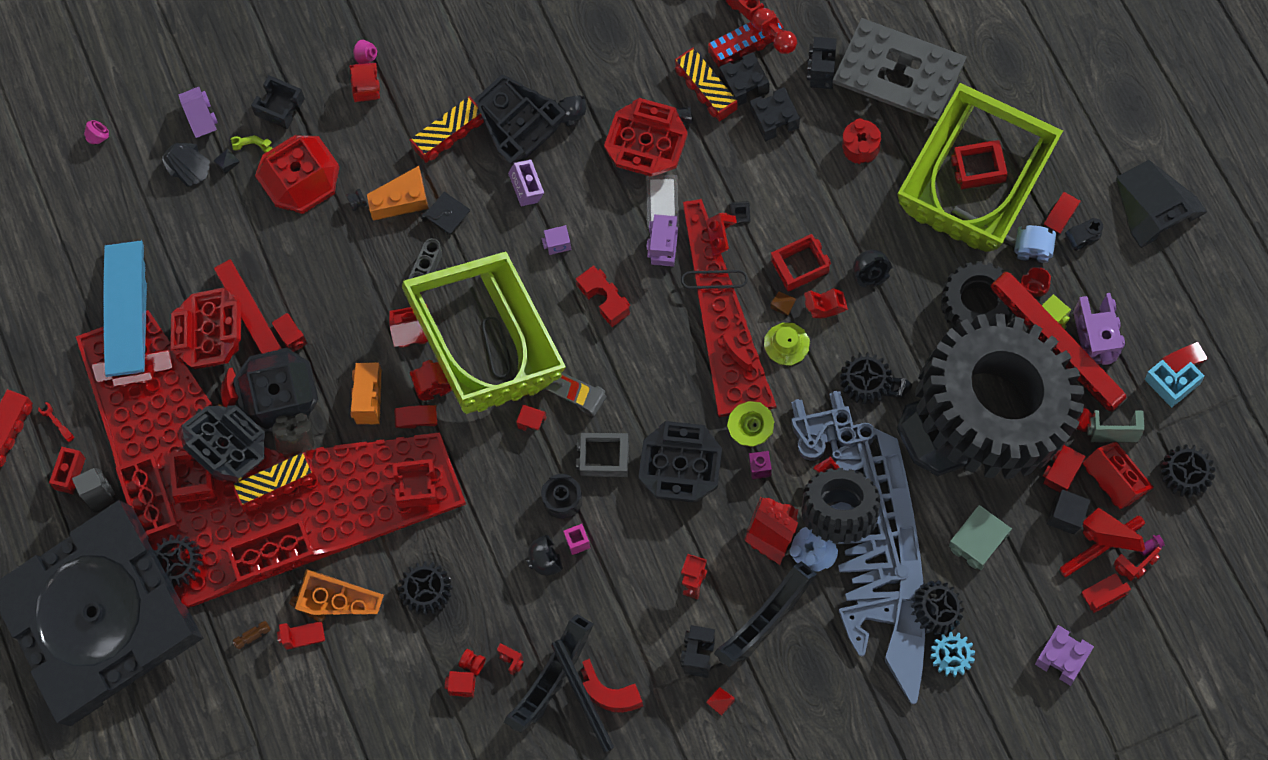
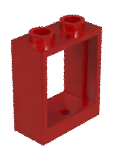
[951,140,1008,189]
[771,234,831,292]
[169,449,215,504]

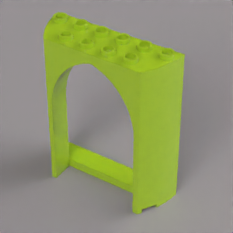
[898,83,1063,252]
[402,252,566,414]

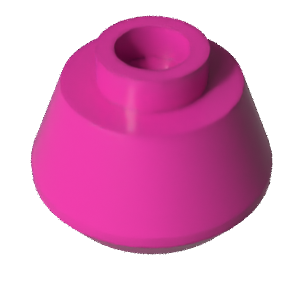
[353,40,377,64]
[84,120,109,144]

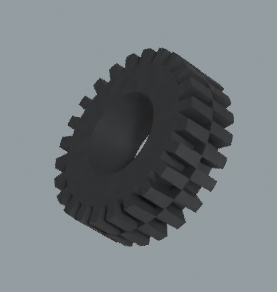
[915,314,1084,479]

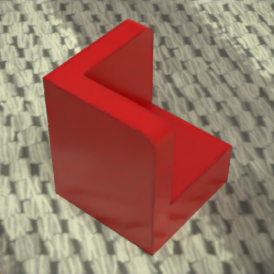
[516,405,547,431]

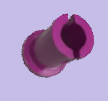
[1139,535,1165,557]

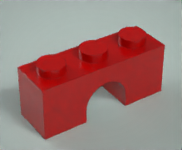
[576,265,630,327]

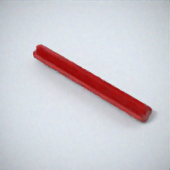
[1060,516,1145,577]

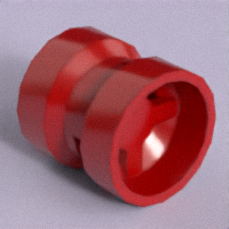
[458,649,486,676]

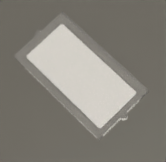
[646,174,679,229]

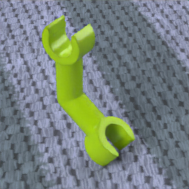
[231,135,273,153]

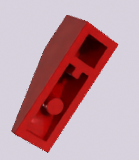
[1082,508,1145,552]

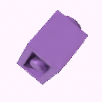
[508,160,544,206]

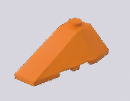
[294,569,384,615]

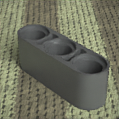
[409,238,442,294]

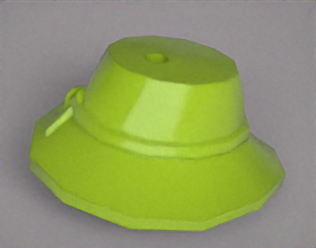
[764,323,810,366]
[727,401,774,447]

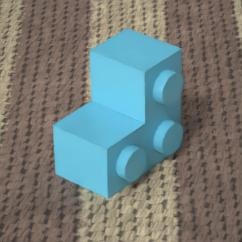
[1145,360,1204,408]

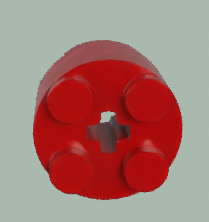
[349,63,380,102]
[842,118,881,164]
[410,360,452,400]

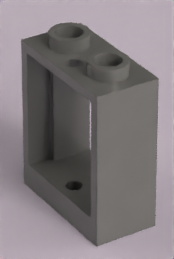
[576,433,629,477]

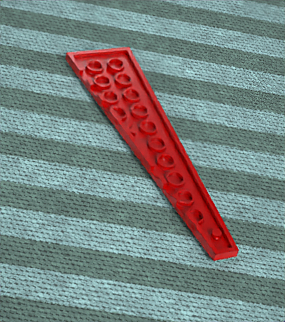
[683,199,777,417]

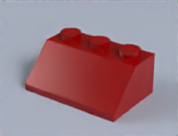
[1083,442,1154,509]

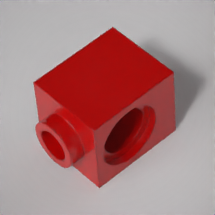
[445,671,476,697]

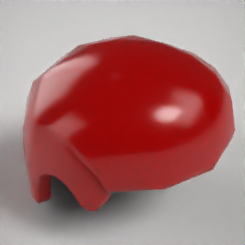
[1021,267,1051,298]

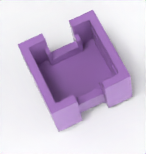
[647,214,678,266]
[1035,625,1094,686]

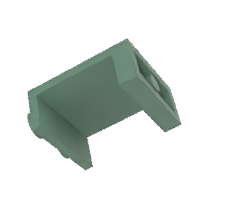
[1087,410,1144,442]
[949,505,1012,570]

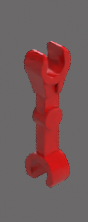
[38,402,75,442]

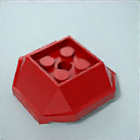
[604,98,688,177]
[255,135,339,214]
[171,288,241,369]

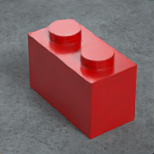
[1043,445,1085,492]
[49,447,86,494]

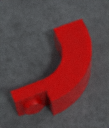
[580,659,643,712]

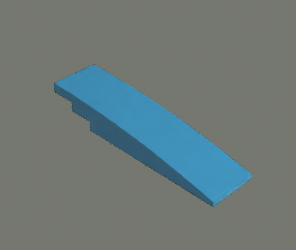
[104,241,147,377]

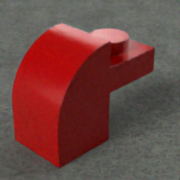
[804,288,848,318]

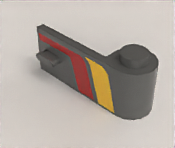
[545,372,607,417]

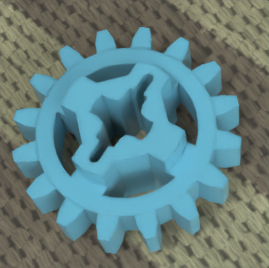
[930,632,975,677]

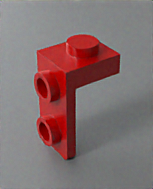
[706,213,737,256]
[272,313,308,352]
[1113,546,1161,581]
[277,622,325,650]

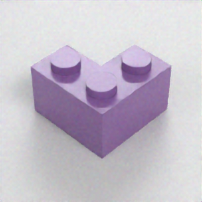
[179,87,218,138]

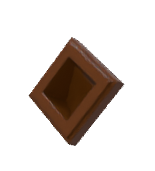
[771,292,796,316]

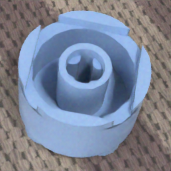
[1014,225,1056,263]
[790,527,838,571]

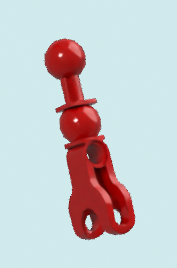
[725,0,797,54]

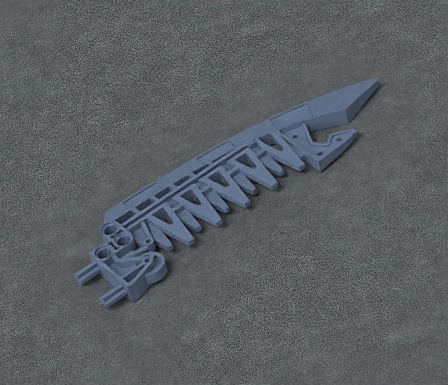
[791,391,925,705]

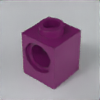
[749,451,772,479]

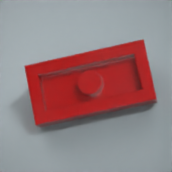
[1082,574,1131,613]

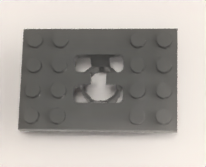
[833,18,967,122]

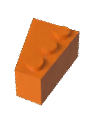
[367,166,429,221]
[351,363,382,424]

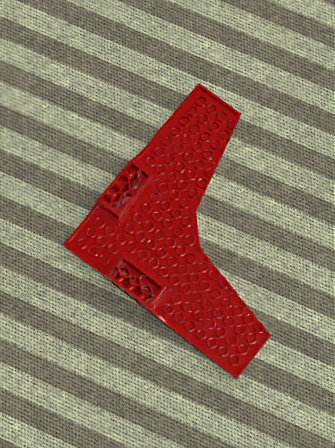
[76,310,466,609]

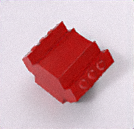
[744,497,799,565]

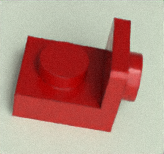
[497,643,524,675]

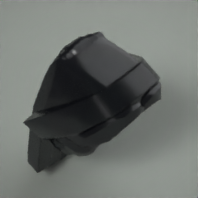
[162,143,210,187]

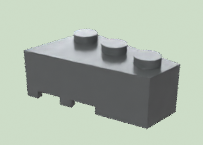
[72,468,116,513]

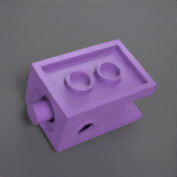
[1073,293,1125,365]

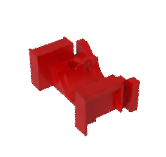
[681,554,707,599]

